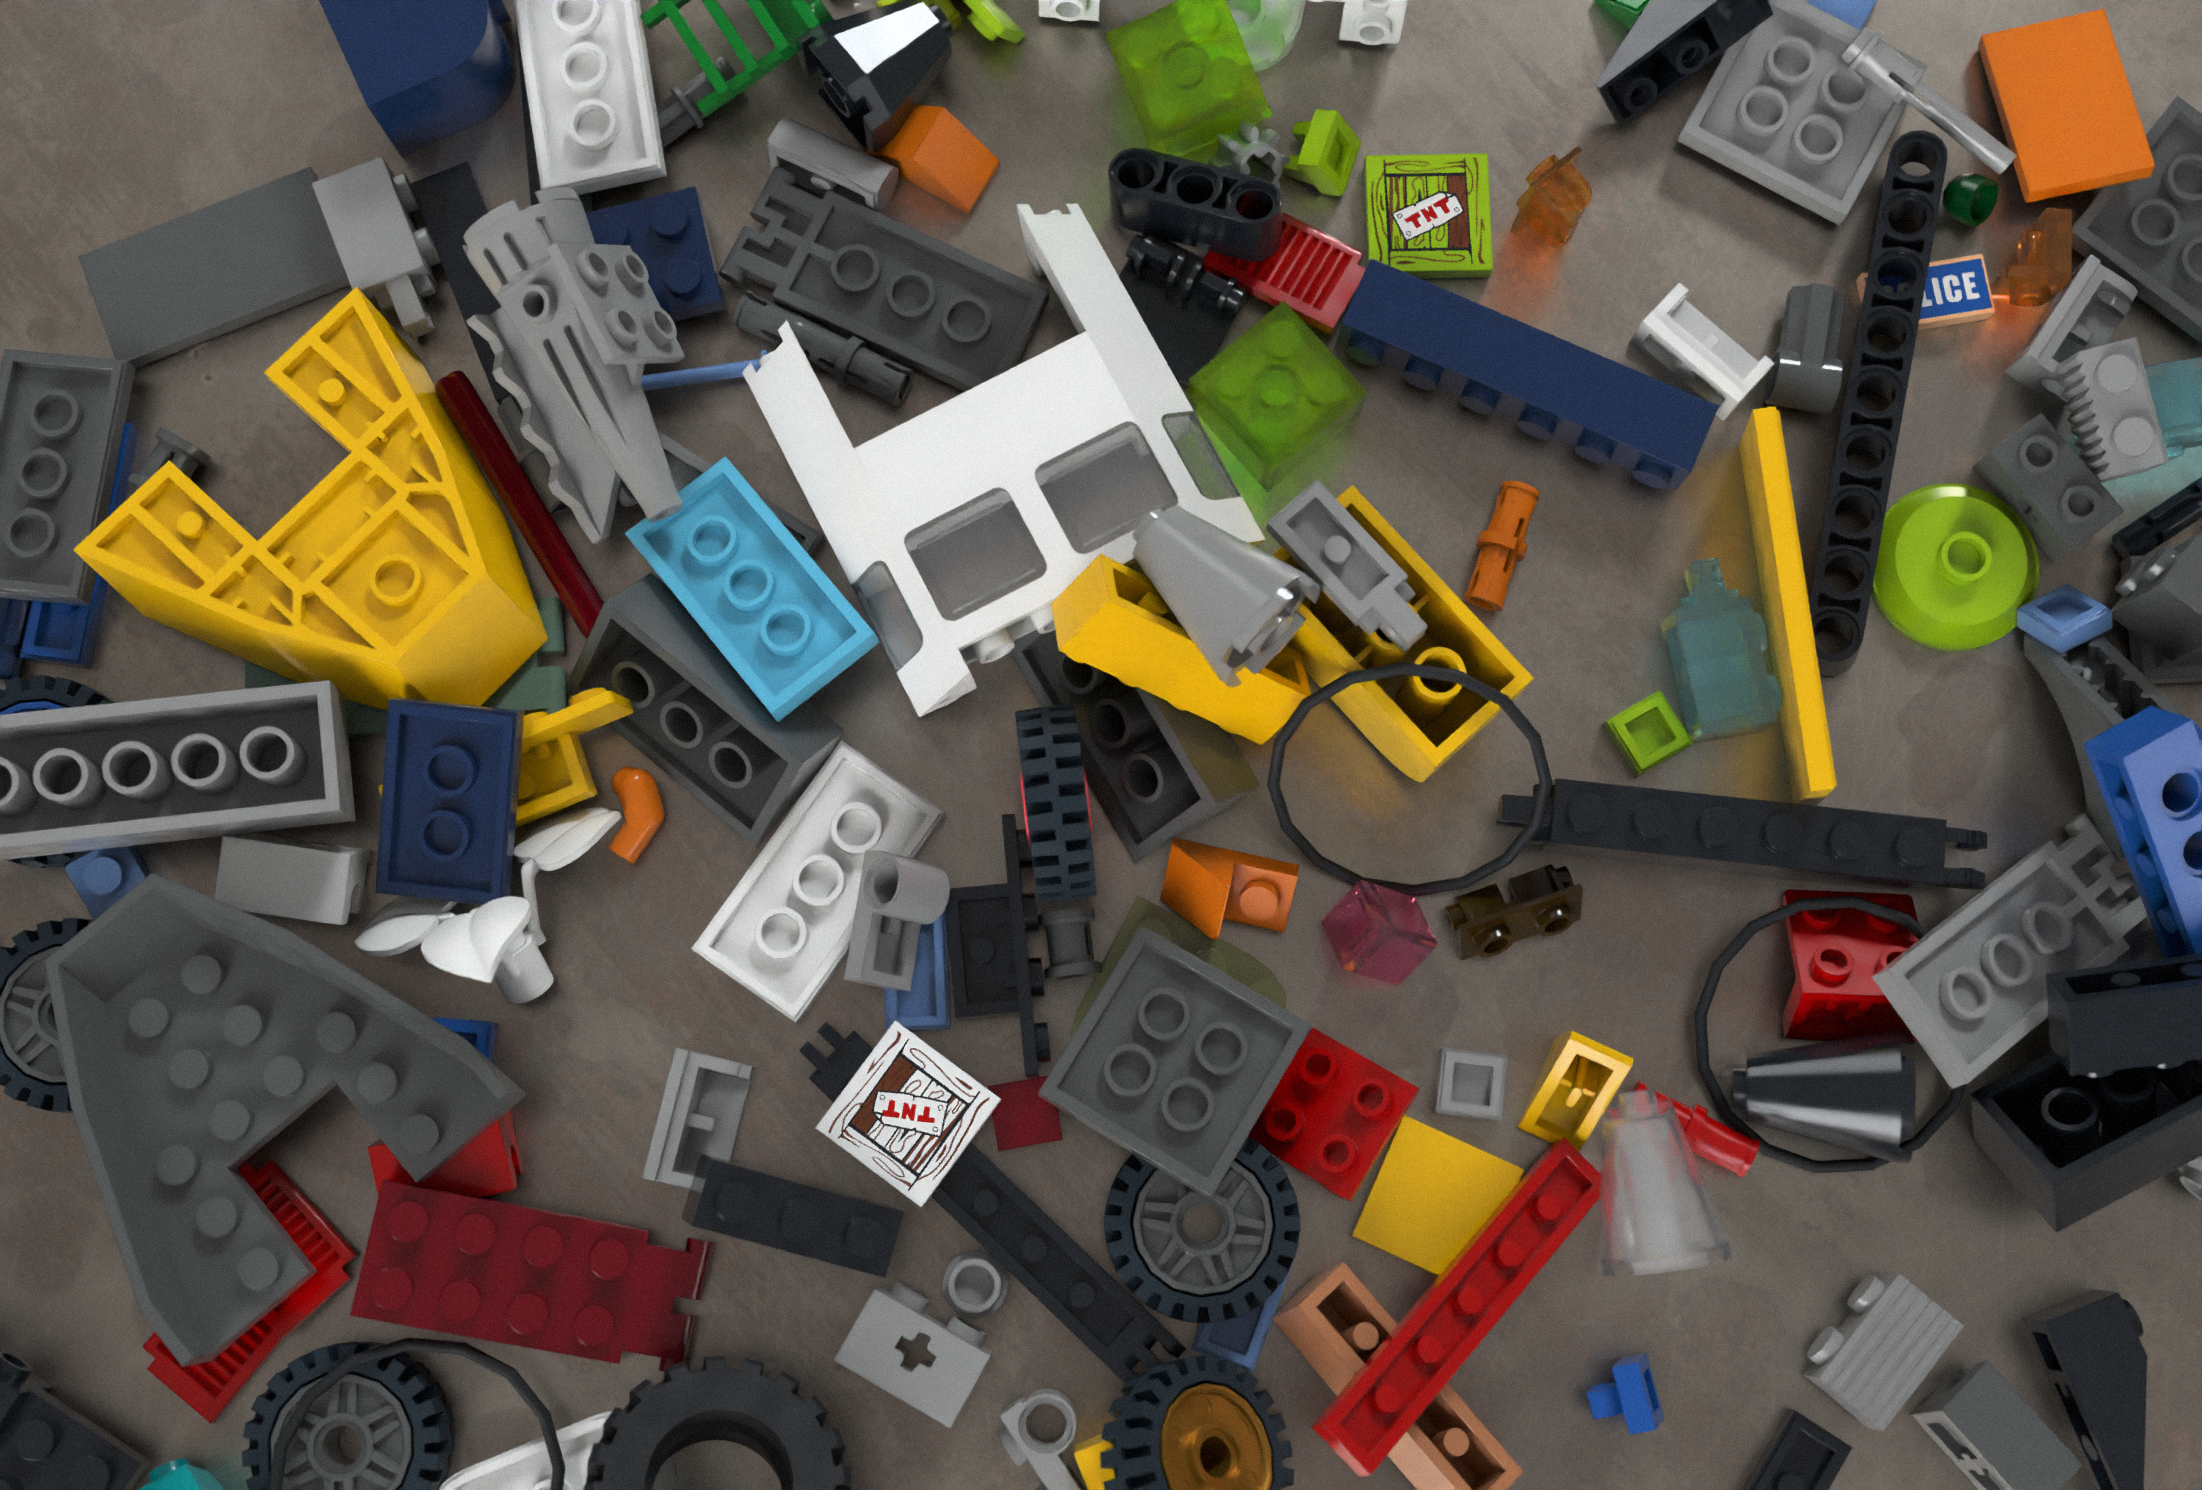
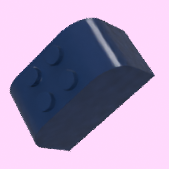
[319,0,516,157]

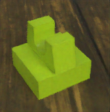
[1282,109,1362,196]

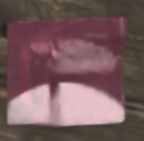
[1321,879,1438,985]

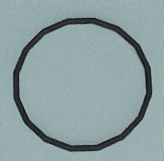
[1267,662,1552,897]
[1694,896,1967,1173]
[268,1337,566,1490]

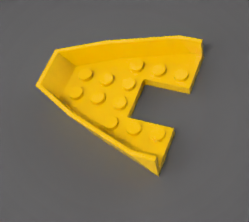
[73,286,548,711]

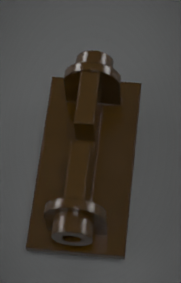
[1444,864,1583,961]

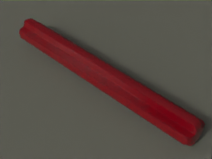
[435,370,604,639]

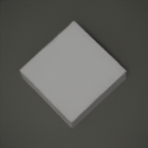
[1433,1048,1507,1121]

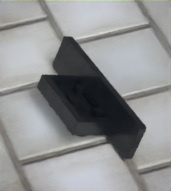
[946,813,1051,1078]

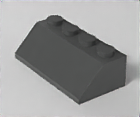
[565,573,845,846]
[1010,629,1261,862]

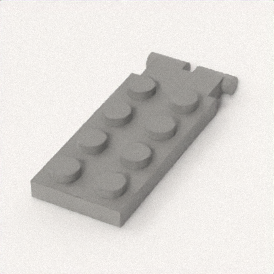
[1872,813,2152,1089]

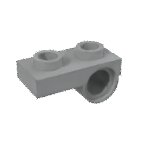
[844,850,950,992]
[997,1389,1086,1490]

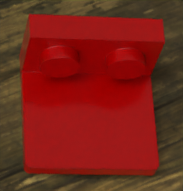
[1782,889,1918,1044]

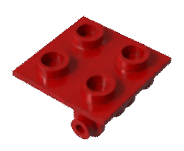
[1248,1027,1420,1202]

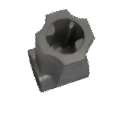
[1764,283,1845,415]

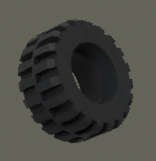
[584,1356,852,1490]

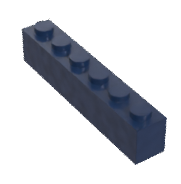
[1336,258,1719,489]

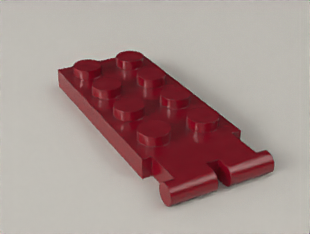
[350,1179,713,1372]

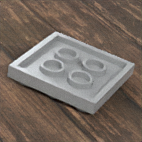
[1677,0,1929,226]

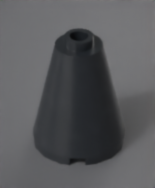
[1732,1029,1916,1163]

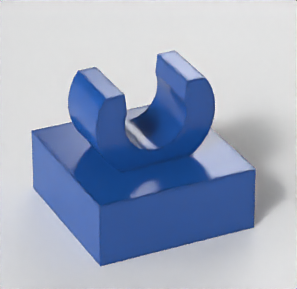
[1586,1353,1665,1435]

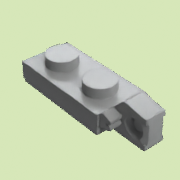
[1266,480,1428,652]

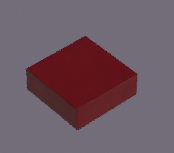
[988,1075,1063,1151]

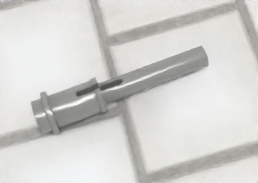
[1840,27,2016,175]

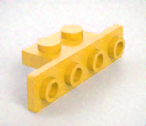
[377,688,634,828]

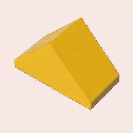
[1518,1031,1633,1152]

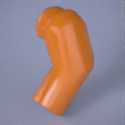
[607,766,665,865]

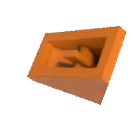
[865,105,1000,215]

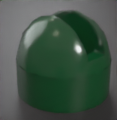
[1942,173,1998,227]

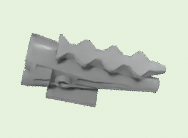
[462,187,685,544]

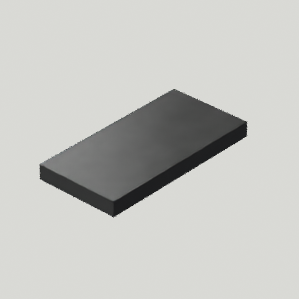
[78,167,350,368]
[0,349,136,606]

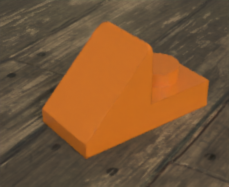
[1160,837,1299,940]

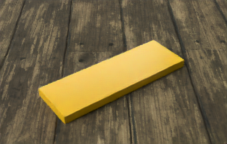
[1739,406,1837,806]

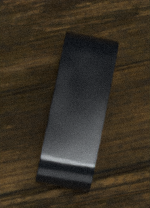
[1108,148,1283,262]

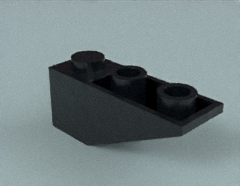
[1595,0,1773,128]

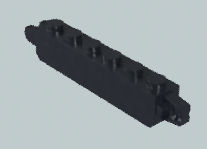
[1496,778,1987,892]

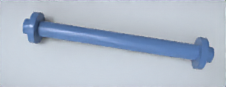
[641,349,768,391]

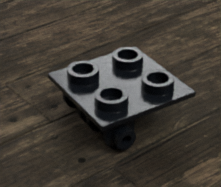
[1119,234,1249,390]

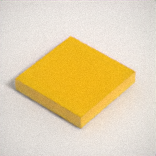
[1350,1115,1524,1276]

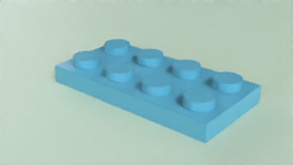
[625,456,880,722]

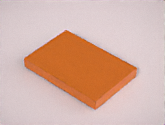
[1978,9,2155,203]

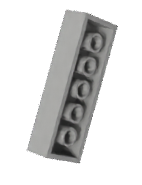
[0,680,356,860]

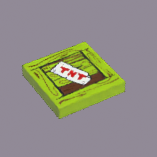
[1363,153,1493,279]

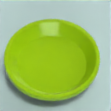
[1872,483,2040,651]

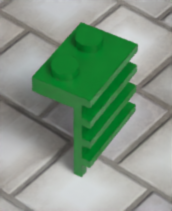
[640,0,834,117]

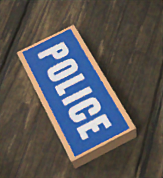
[1855,254,1995,338]

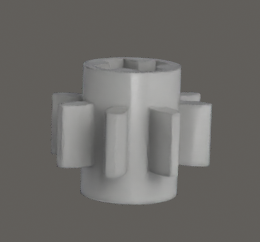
[1208,119,1290,189]

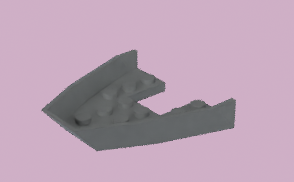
[44,872,527,1367]

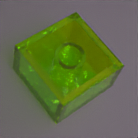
[1105,0,1274,157]
[1187,301,1368,492]

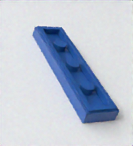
[20,423,139,669]

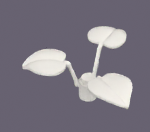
[353,808,624,1004]

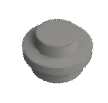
[942,1251,1008,1319]

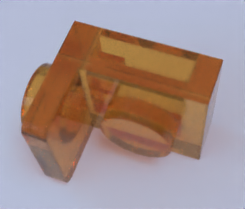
[1990,208,2072,308]

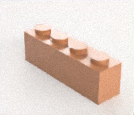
[1271,1262,1524,1490]

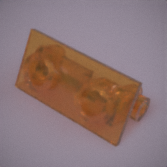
[1510,146,1592,248]

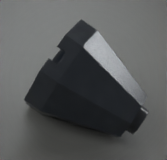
[795,0,954,153]

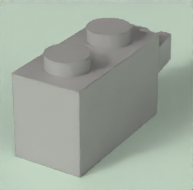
[312,156,441,339]

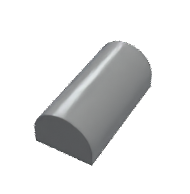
[766,117,899,214]

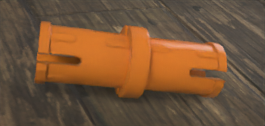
[1463,480,1540,611]

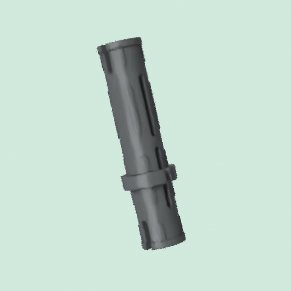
[732,290,914,406]

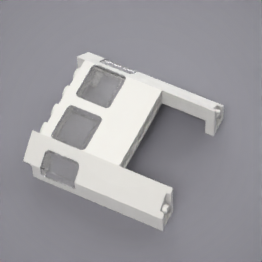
[742,204,1266,718]

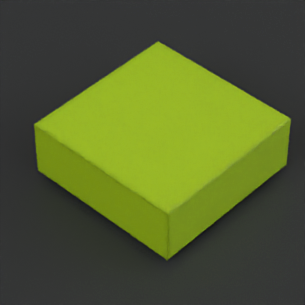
[1602,690,1694,778]

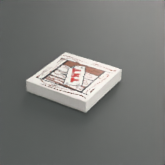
[815,1021,1001,1207]

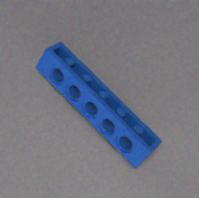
[2083,706,2202,958]

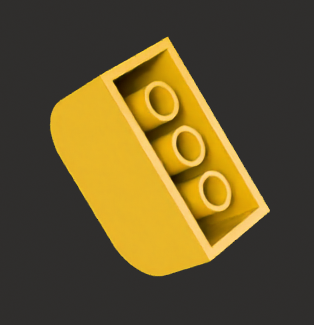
[1271,485,1534,782]

